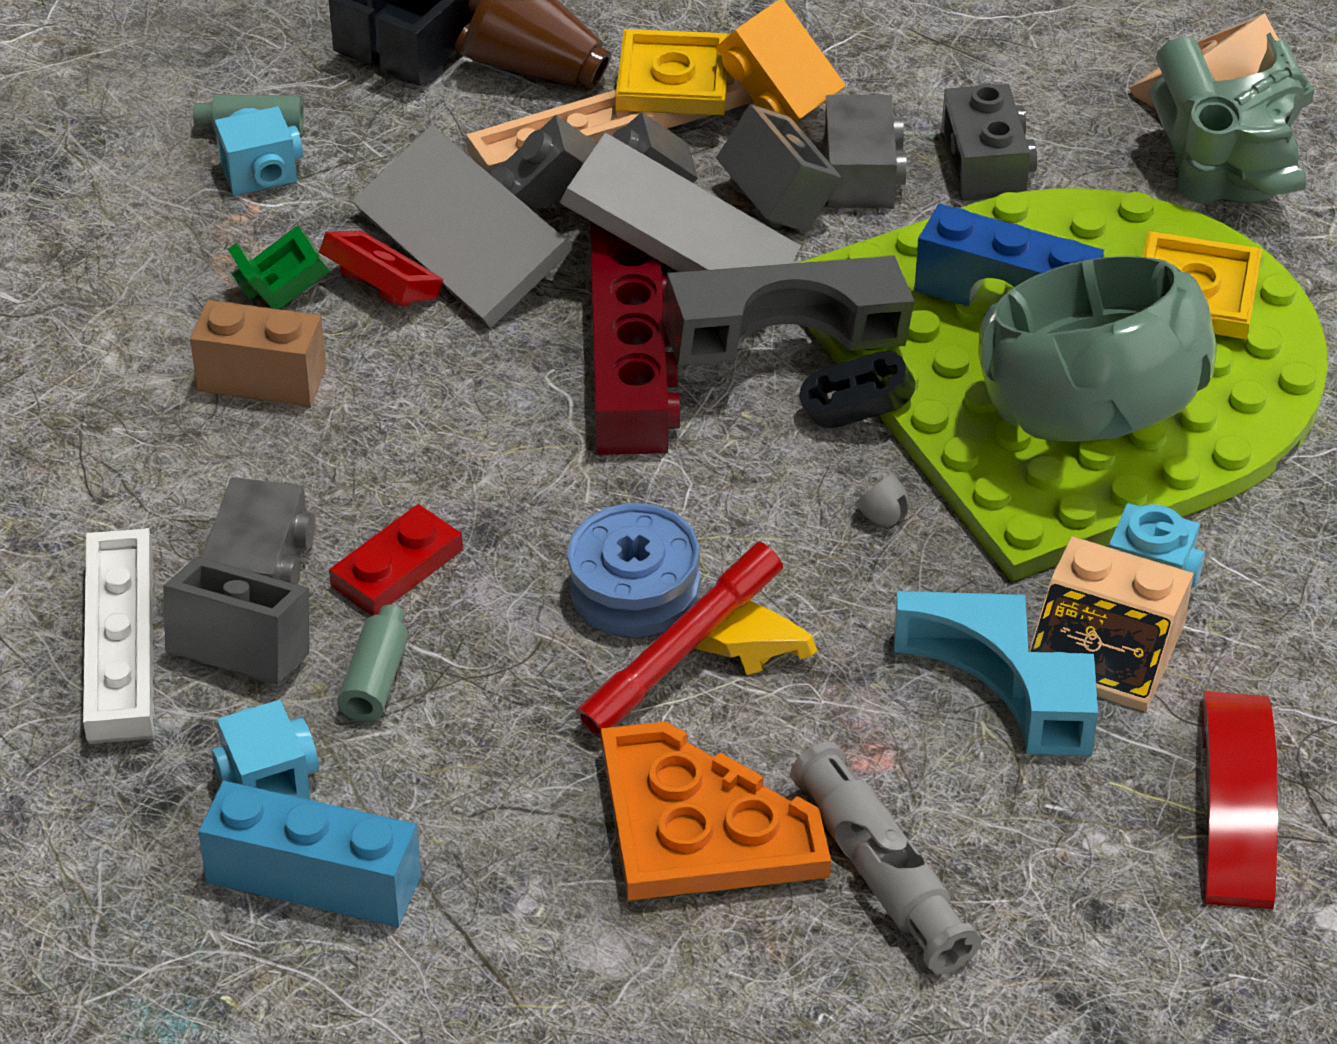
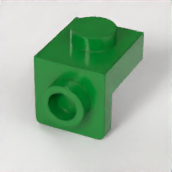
[228,225,330,309]

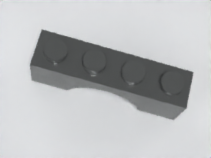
[662,256,915,365]

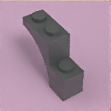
[489,112,698,211]

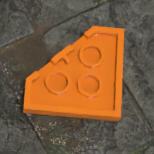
[601,721,831,901]

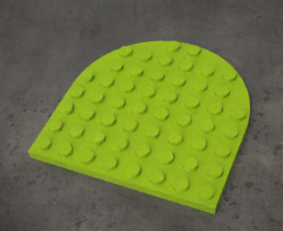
[799,188,1328,583]

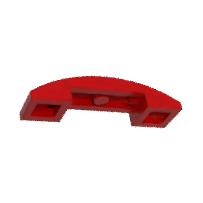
[1202,691,1278,909]

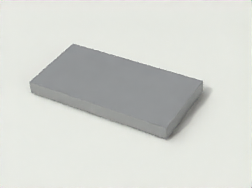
[352,125,573,329]
[560,132,801,272]

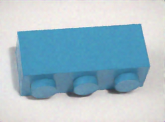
[198,780,421,927]

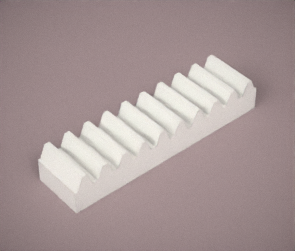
[83,528,155,744]

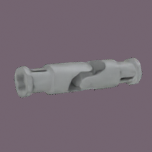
[790,742,982,975]

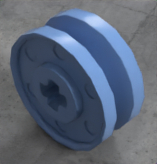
[567,503,701,638]

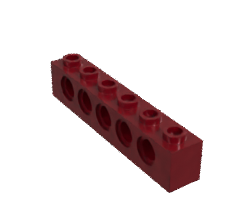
[590,221,680,455]

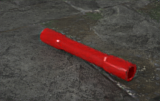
[576,541,783,738]

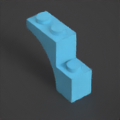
[894,591,1098,756]

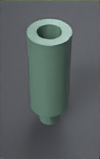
[193,94,304,135]
[337,605,409,722]

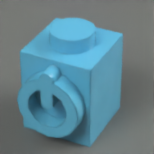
[214,106,303,196]
[1109,503,1206,588]
[211,700,319,799]

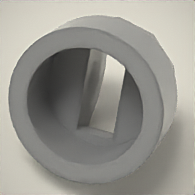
[855,473,909,527]

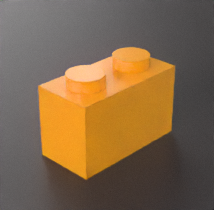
[715,0,846,123]

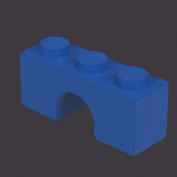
[914,204,1104,307]

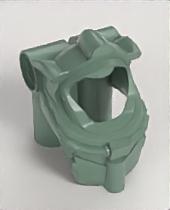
[1149,33,1315,203]

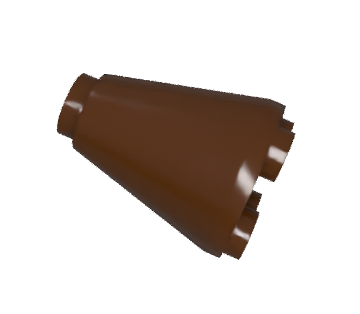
[455,0,611,90]

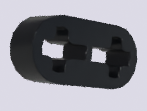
[799,351,916,428]

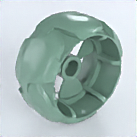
[978,256,1217,441]

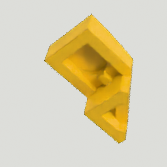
[694,601,817,675]

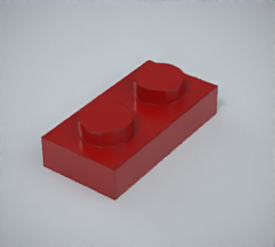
[319,231,444,306]
[329,504,463,616]

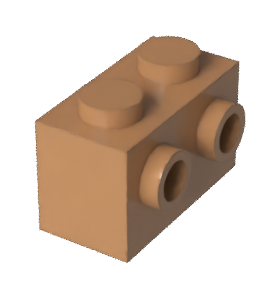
[190,300,326,407]

